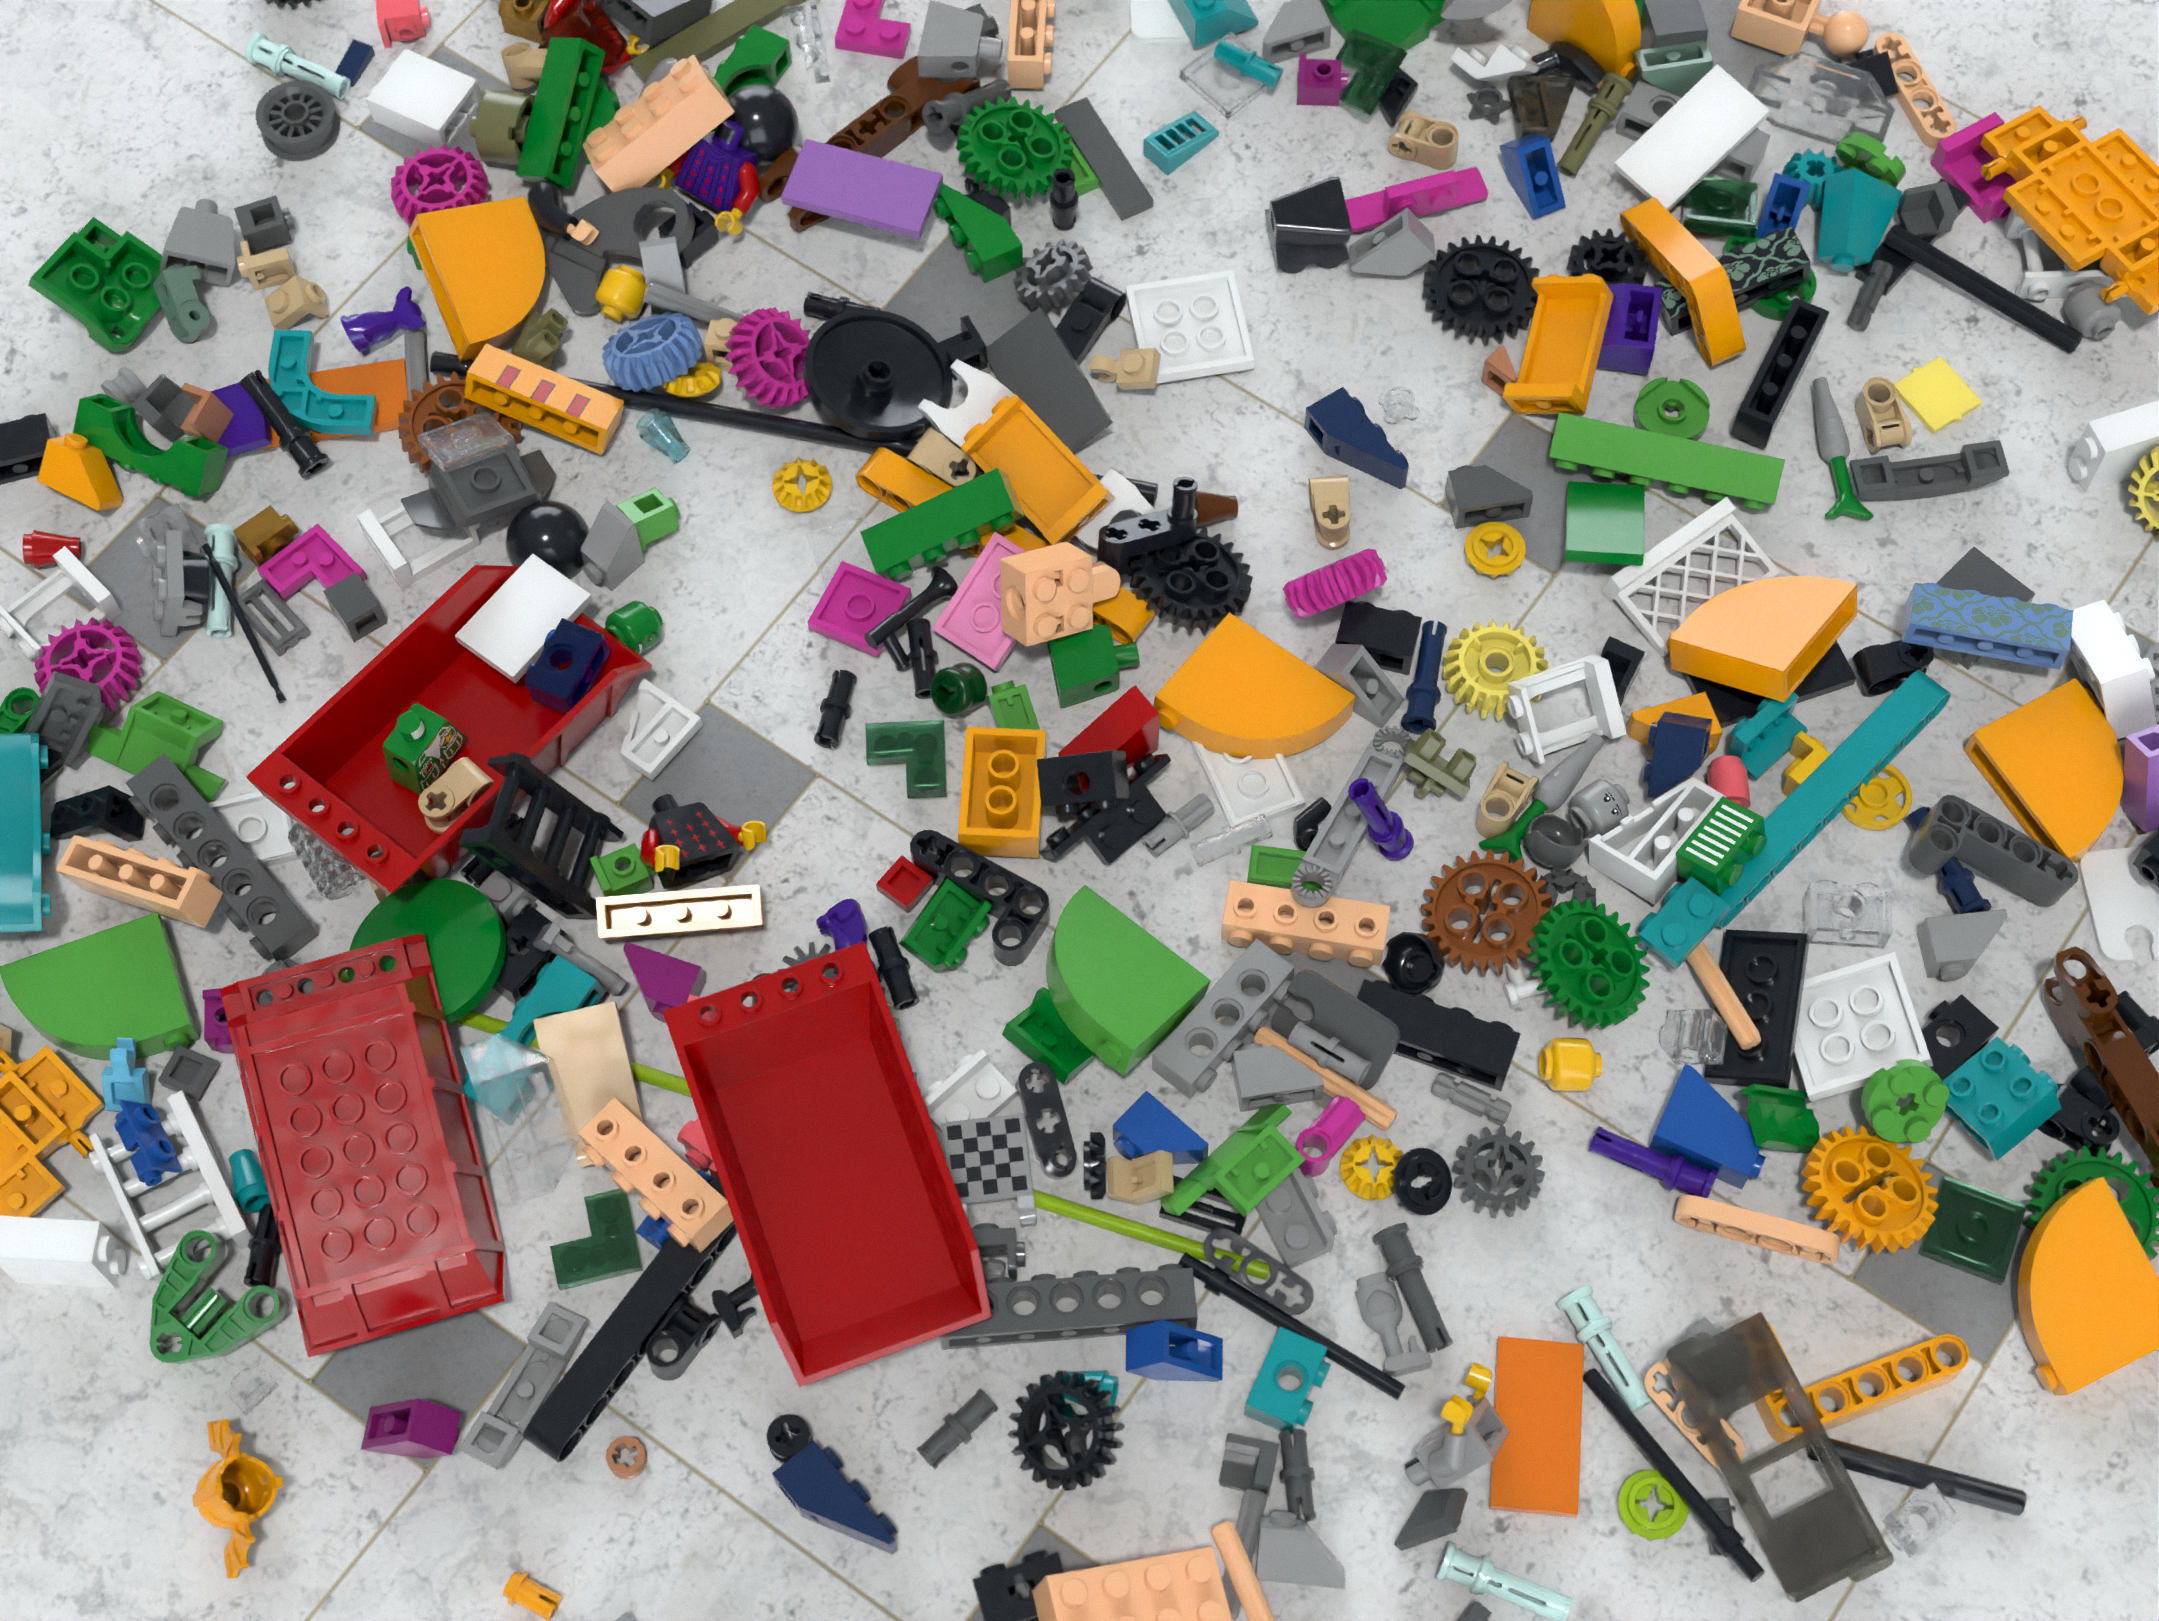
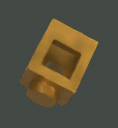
[498,0,551,44]
[233,505,299,568]

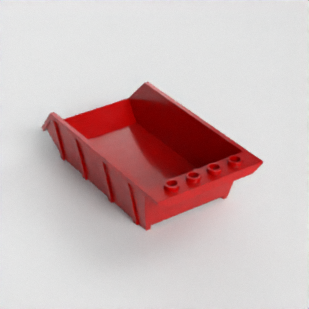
[246,565,652,895]
[220,934,506,1357]
[663,941,992,1387]

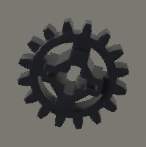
[1566,229,1648,285]

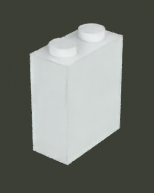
[366,49,481,149]
[2068,400,2159,493]
[0,1216,126,1288]

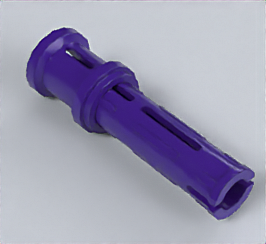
[1348,778,1414,861]
[1588,1126,1719,1199]

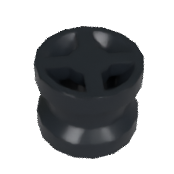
[766,1414,812,1464]

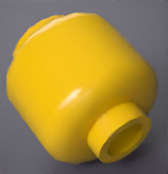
[595,265,647,323]
[1538,1037,1602,1091]

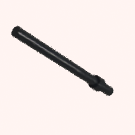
[1178,1252,1406,1400]
[1583,1368,1765,1583]

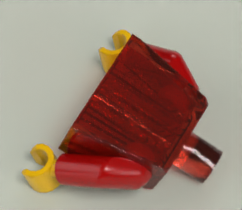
[538,0,651,76]

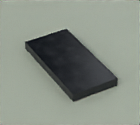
[1682,640,1856,728]
[1704,929,1810,1089]

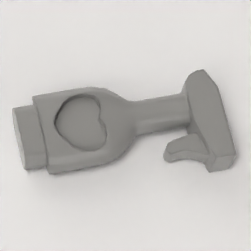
[533,922,626,995]
[1355,1272,1432,1377]

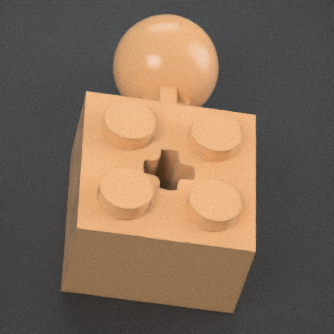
[1731,0,1869,59]

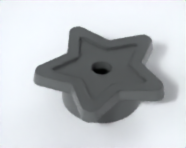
[1467,86,1512,125]

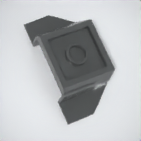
[401,437,556,532]

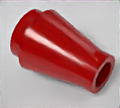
[23,530,82,568]

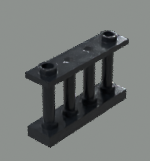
[459,753,624,919]

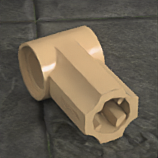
[500,42,548,89]

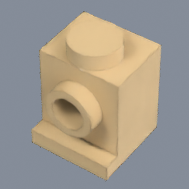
[704,318,737,372]

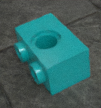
[1244,1327,1331,1436]

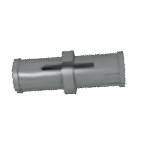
[1287,1021,1372,1085]

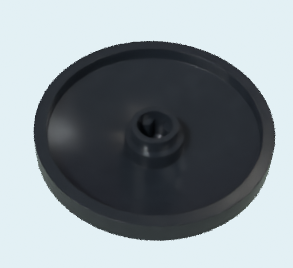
[803,309,952,441]

